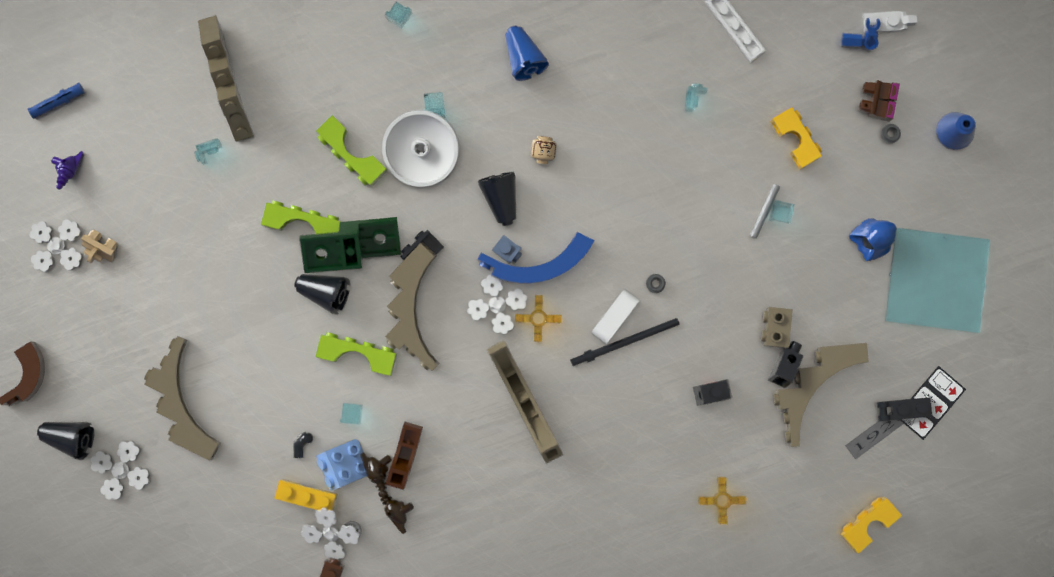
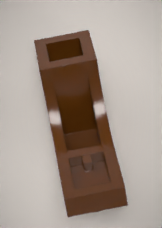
[385,422,423,490]

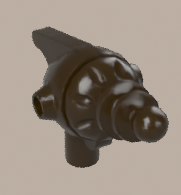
[360,453,392,497]
[378,491,414,534]

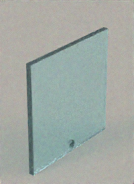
[885,228,990,333]

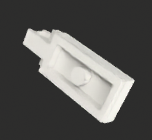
[863,11,917,33]

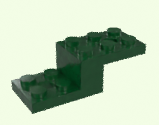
[299,217,401,274]

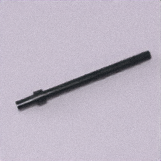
[570,318,680,366]

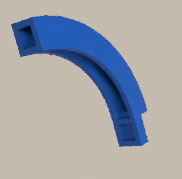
[477,232,595,284]

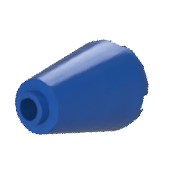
[505,26,549,81]
[936,112,976,150]

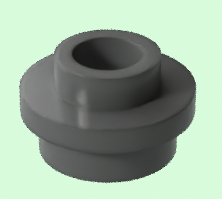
[881,124,901,143]
[646,274,666,293]

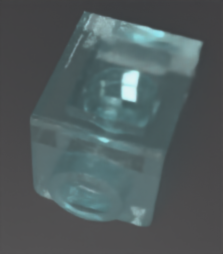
[685,84,707,112]
[194,138,223,165]

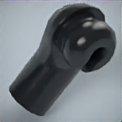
[293,432,313,458]

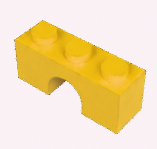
[770,107,822,170]
[274,479,338,511]
[840,497,902,554]

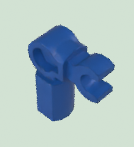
[841,18,881,50]

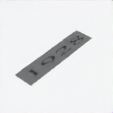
[845,411,904,460]

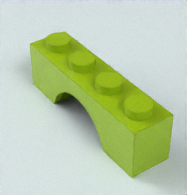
[316,115,387,187]
[261,200,341,234]
[315,332,397,376]

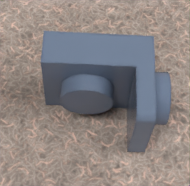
[492,235,522,264]

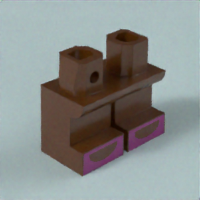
[859,80,900,122]

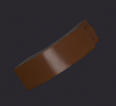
[0,341,45,407]

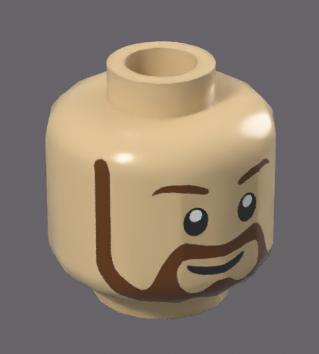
[531,136,557,164]

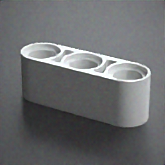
[591,289,640,344]

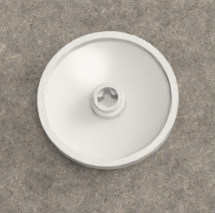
[382,110,459,187]

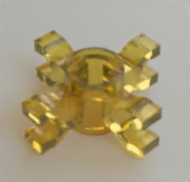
[515,295,562,342]
[698,477,746,524]

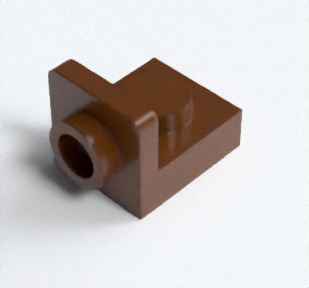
[320,558,344,577]

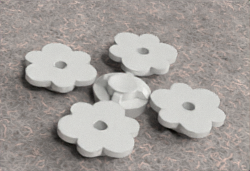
[29,220,82,272]
[467,275,527,335]
[91,441,149,500]
[301,508,360,560]

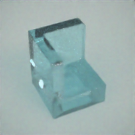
[385,1,412,29]
[424,92,446,118]
[769,200,795,224]
[340,403,363,424]

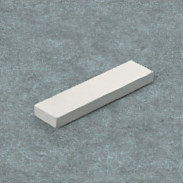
[705,0,766,63]

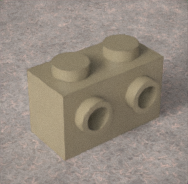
[761,307,793,348]

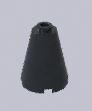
[478,171,516,226]
[294,274,350,315]
[37,422,94,460]

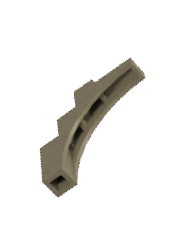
[198,15,254,142]
[385,242,440,371]
[144,336,221,461]
[487,341,563,464]
[773,343,869,447]

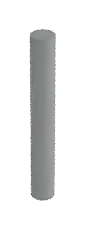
[750,184,780,239]

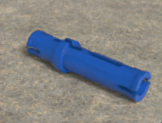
[28,82,85,119]

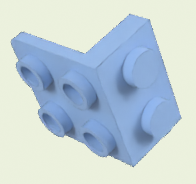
[316,439,367,491]

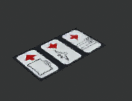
[900,366,966,440]

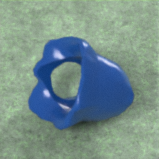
[849,218,896,261]

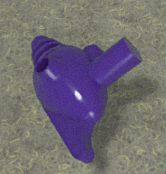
[51,151,84,190]

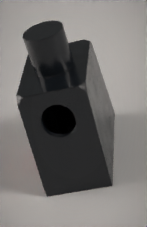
[768,341,803,388]
[693,379,733,406]

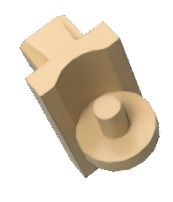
[81,229,117,263]

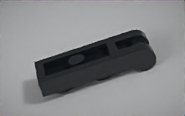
[877,397,932,421]

